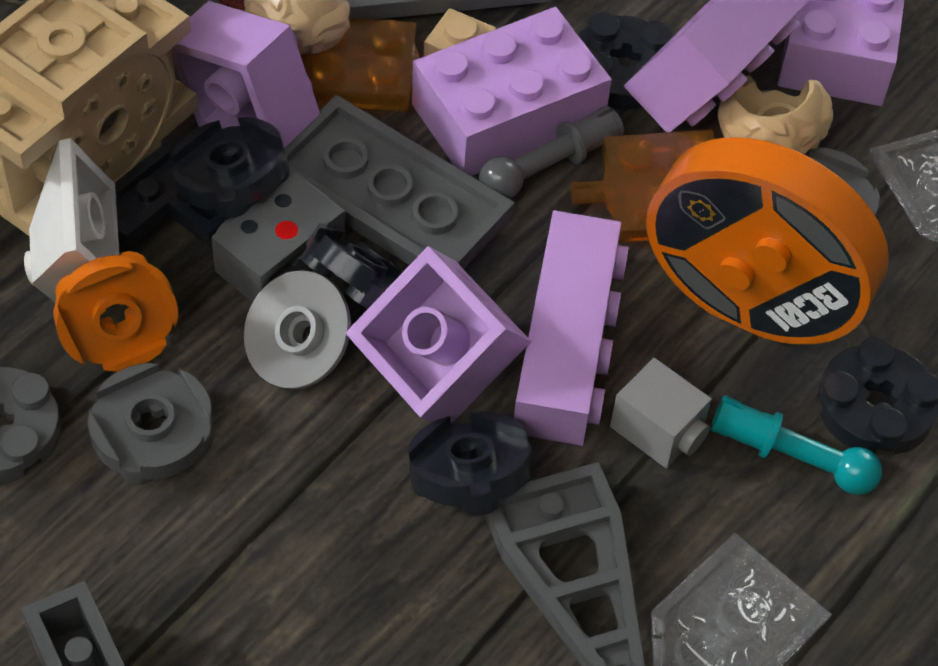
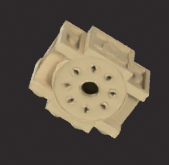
[0,0,199,236]

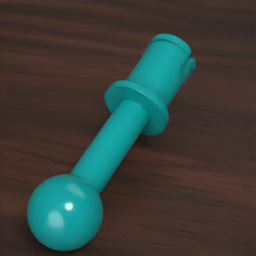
[710,395,882,495]

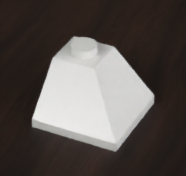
[24,138,119,302]

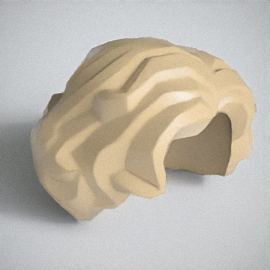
[244,0,350,55]
[718,75,833,154]

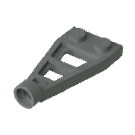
[484,462,645,666]

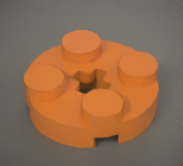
[53,251,178,372]

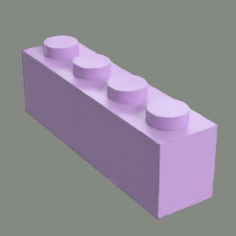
[514,210,629,446]

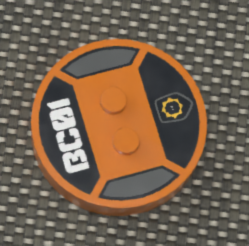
[646,137,889,345]

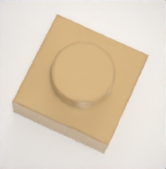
[424,8,496,56]

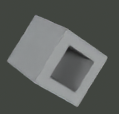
[610,358,712,469]

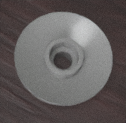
[244,271,351,389]

